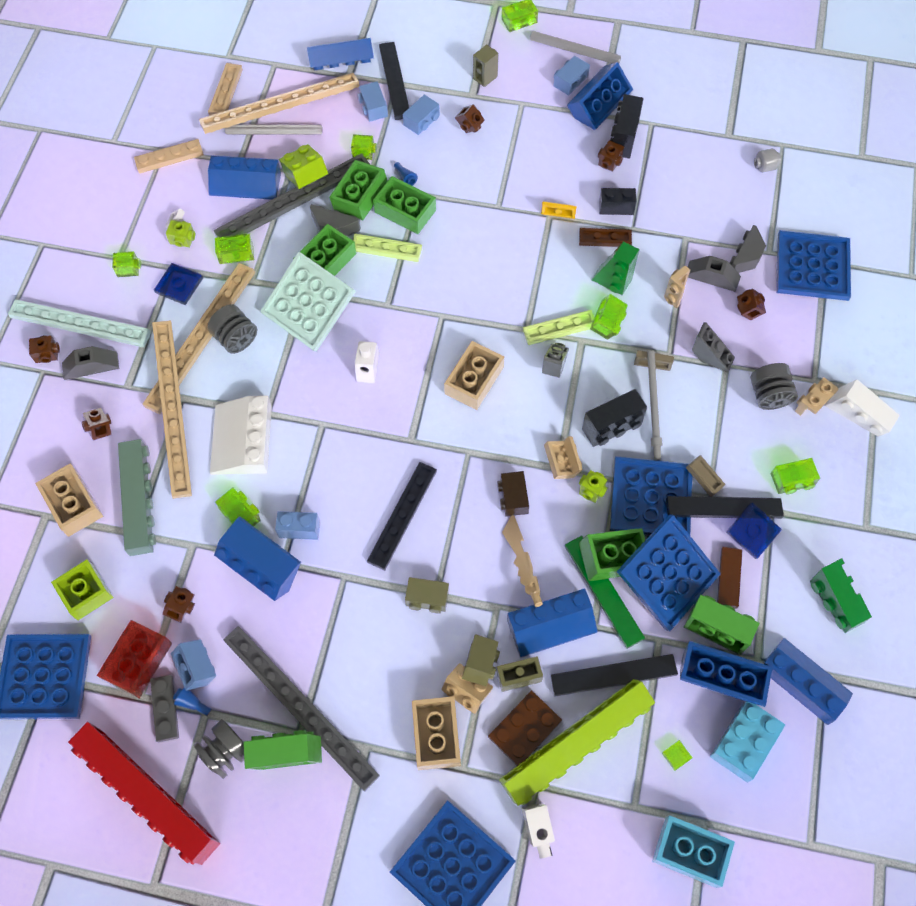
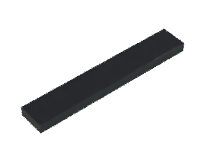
[379,42,409,120]
[367,462,437,571]
[666,496,784,519]
[550,654,678,697]

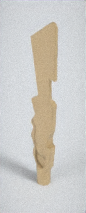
[502,515,543,607]

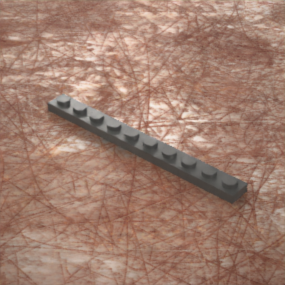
[214,153,370,246]
[223,626,380,792]

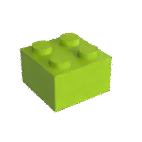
[279,144,328,189]
[51,559,114,621]

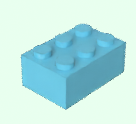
[710,701,786,783]
[652,815,735,888]

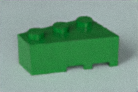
[591,241,640,295]
[810,558,872,633]

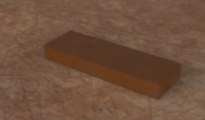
[579,228,632,247]
[717,546,742,609]

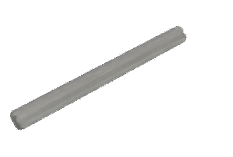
[530,31,621,63]
[224,124,323,135]

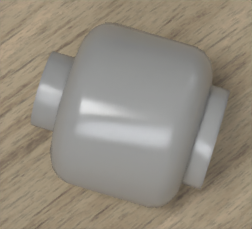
[754,148,781,173]

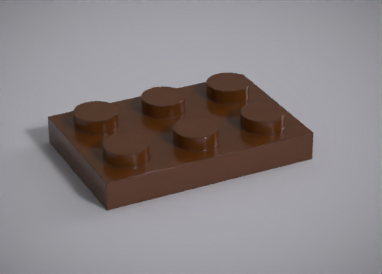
[488,690,562,766]

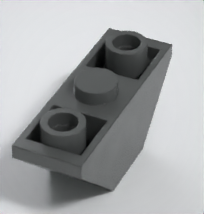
[310,204,361,236]
[730,225,766,273]
[687,256,741,292]
[692,322,735,372]
[542,343,569,378]
[62,346,120,380]

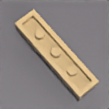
[208,63,243,116]
[134,139,204,174]

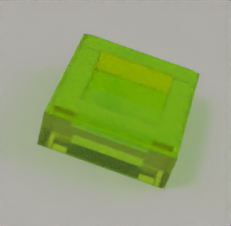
[662,740,693,771]

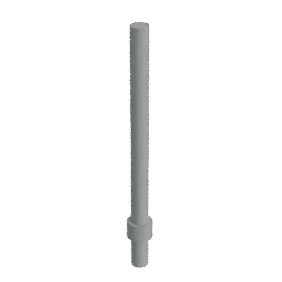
[647,351,663,461]

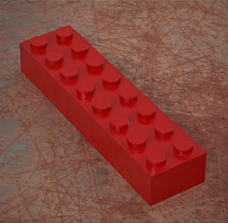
[68,721,221,865]

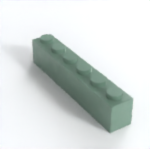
[118,439,156,556]

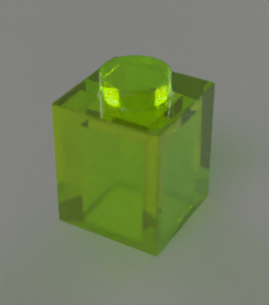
[351,134,377,160]
[112,251,142,278]

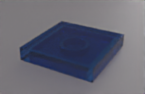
[154,263,203,306]
[726,503,782,559]

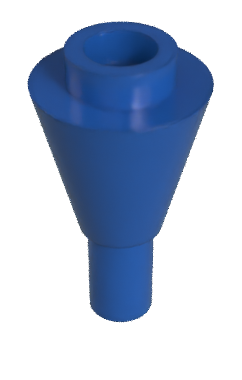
[394,162,418,186]
[173,688,212,716]

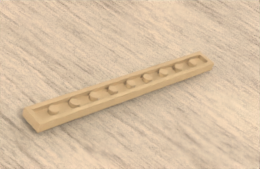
[199,73,360,134]
[142,263,255,414]
[152,320,192,499]

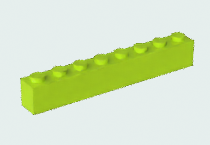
[499,679,655,806]

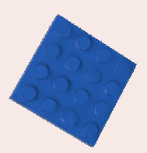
[776,230,851,301]
[610,456,692,535]
[617,515,721,631]
[0,634,91,719]
[389,800,516,906]

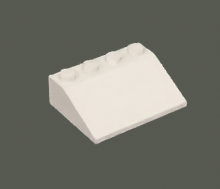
[210,395,272,475]

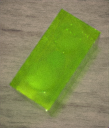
[501,0,538,32]
[215,234,255,264]
[590,294,628,340]
[770,458,821,495]
[215,487,261,527]

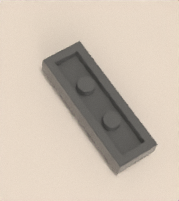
[150,674,179,743]

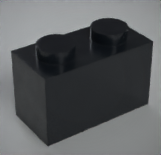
[599,188,637,215]

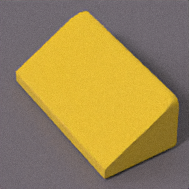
[541,201,577,219]

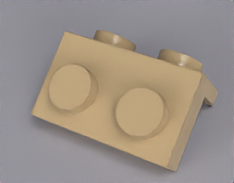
[664,266,690,308]
[795,377,838,416]
[544,436,583,479]
[441,663,493,714]

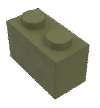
[473,44,499,87]
[405,577,449,614]
[462,634,500,686]
[496,656,543,692]

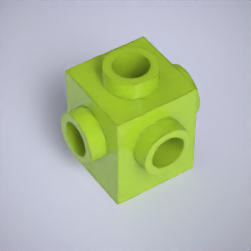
[166,220,196,248]
[578,470,608,503]

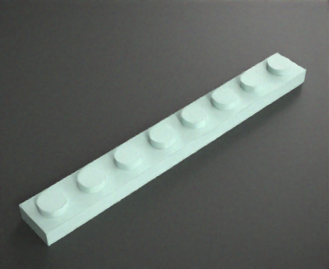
[8,299,151,348]

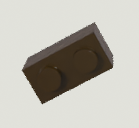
[497,471,529,517]

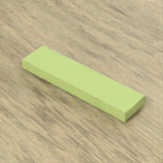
[353,233,422,262]
[523,310,597,345]

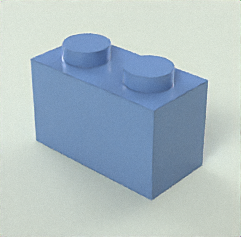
[554,56,590,96]
[357,81,388,122]
[403,94,440,135]
[275,511,320,540]
[171,639,216,691]

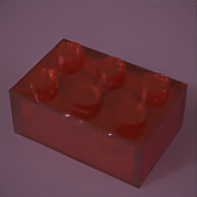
[96,620,172,699]

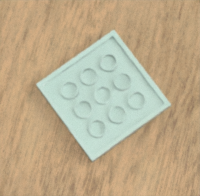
[260,252,356,352]

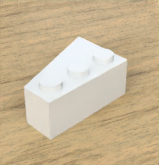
[825,379,900,437]

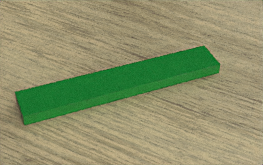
[564,535,645,649]

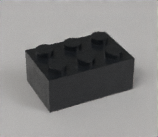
[610,94,644,159]
[582,389,647,447]

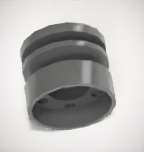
[207,304,258,354]
[750,363,798,410]
[193,719,244,779]

